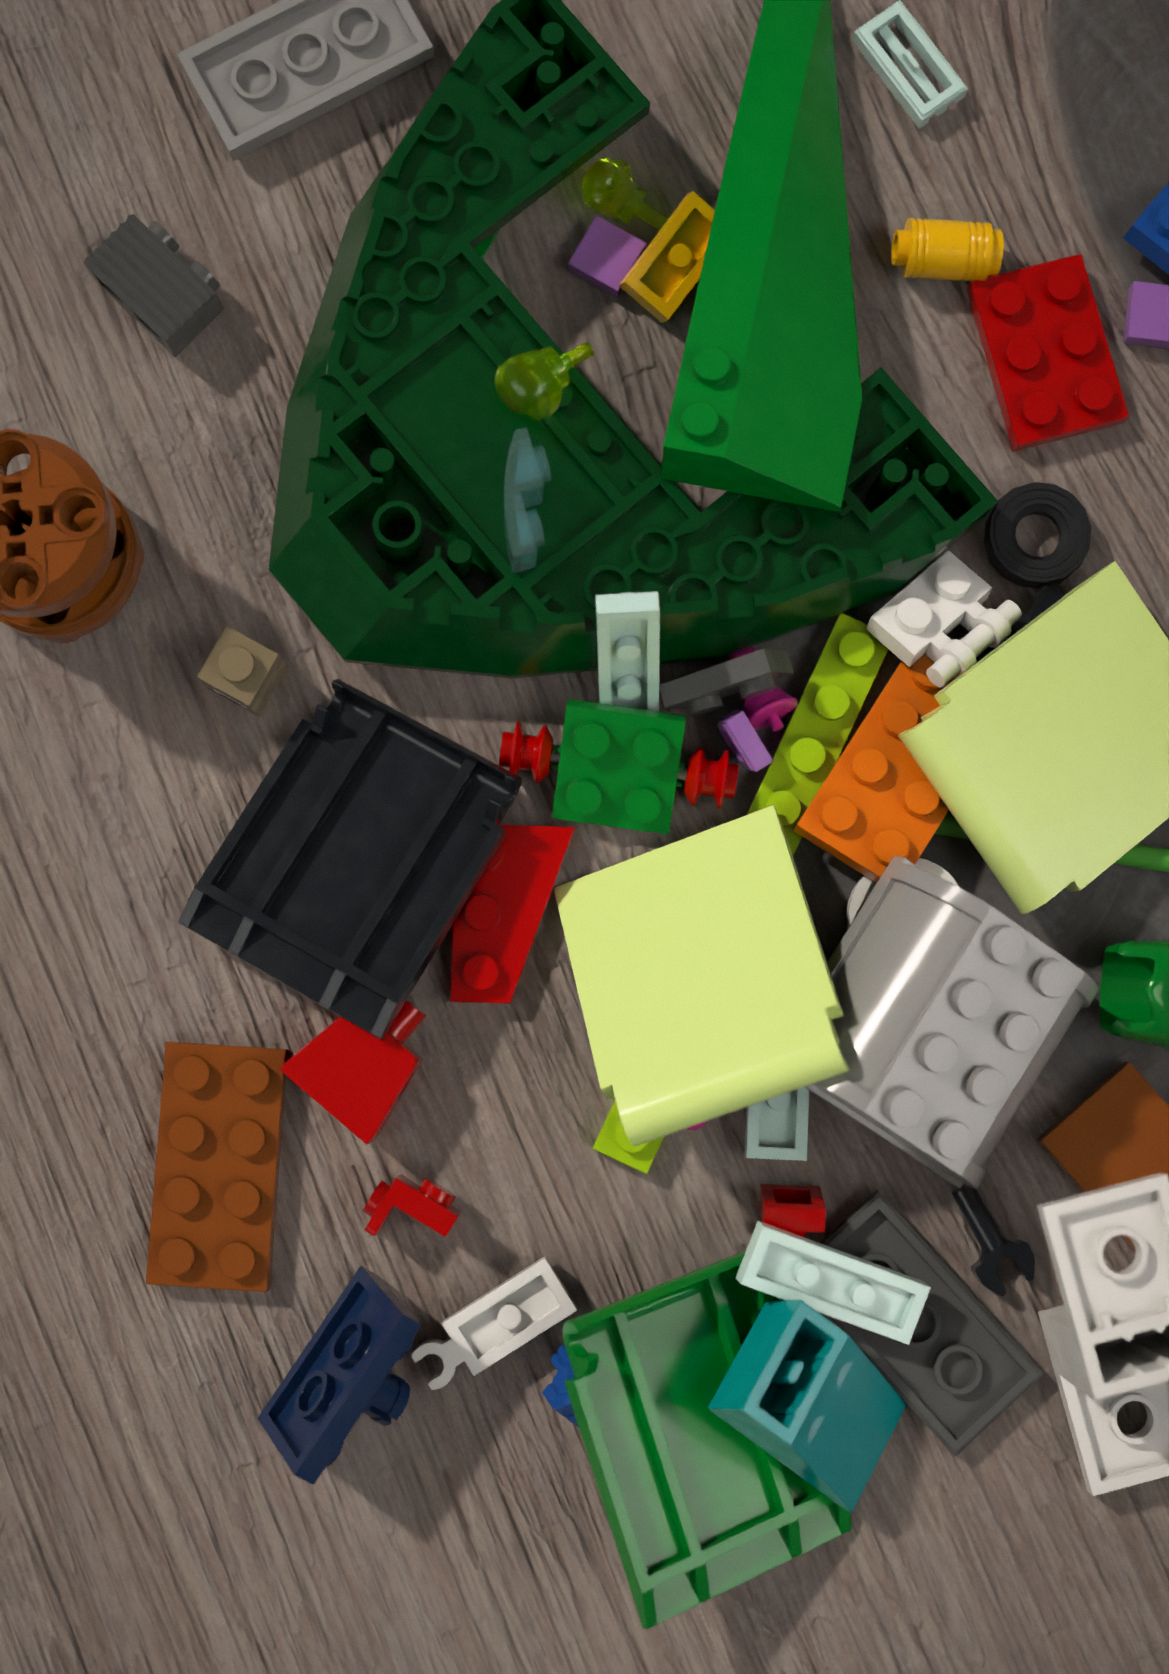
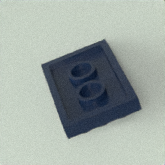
[258,1266,421,1485]

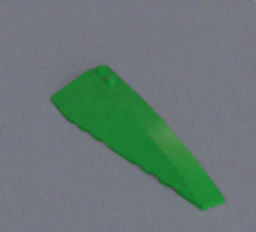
[661,0,862,512]

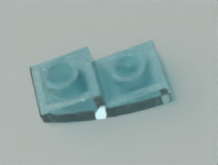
[504,427,552,573]

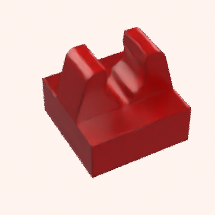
[759,1184,826,1238]

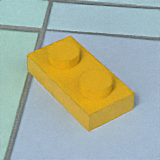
[618,191,715,323]

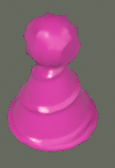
[728,647,797,732]

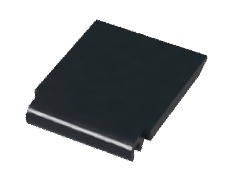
[178,679,522,1040]

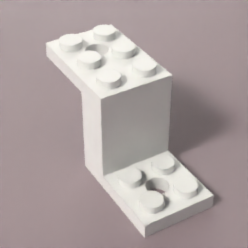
[1037,1173,1169,1496]

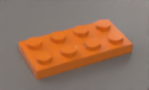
[793,654,956,883]

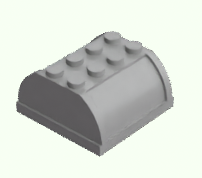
[805,855,1099,1189]

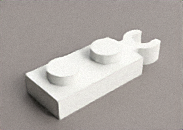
[411,1256,577,1390]

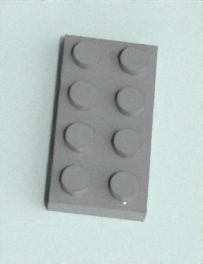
[176,0,435,161]

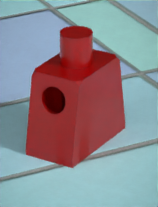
[279,999,426,1145]

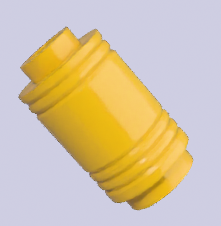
[891,218,1004,282]

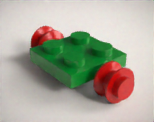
[499,699,739,835]

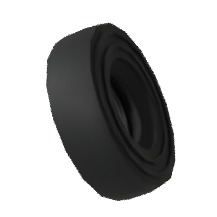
[984,482,1091,589]

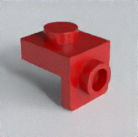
[363,1174,462,1237]

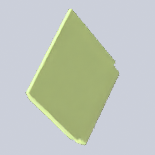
[898,561,1169,914]
[554,805,849,1147]

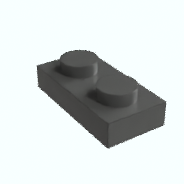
[659,648,794,716]

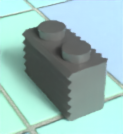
[84,214,224,357]

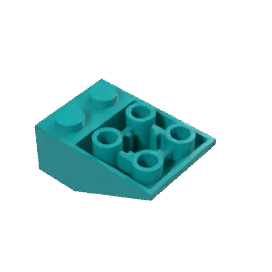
[708,1300,907,1512]

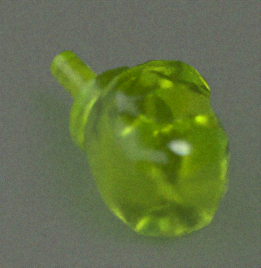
[581,157,668,230]
[494,342,594,420]

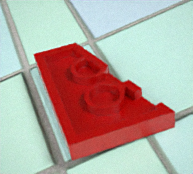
[450,825,575,1004]

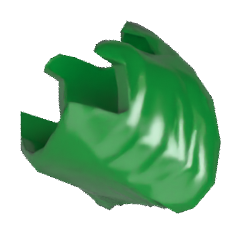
[1099,939,1169,1051]

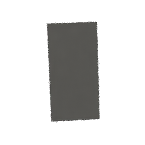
[819,1190,1043,1457]

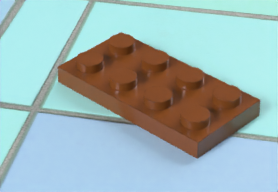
[146,1042,289,1292]

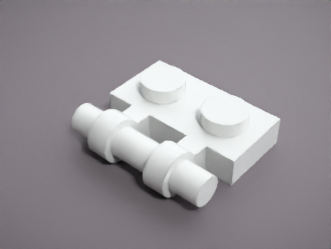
[866,550,1022,688]

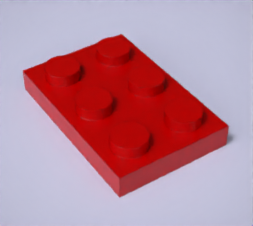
[966,254,1129,452]

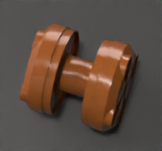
[0,429,144,643]

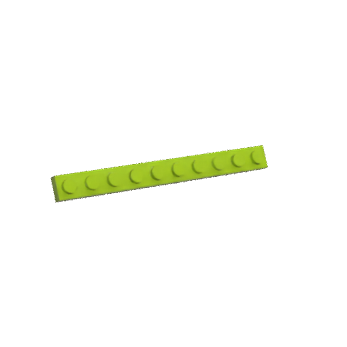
[592,613,888,1174]

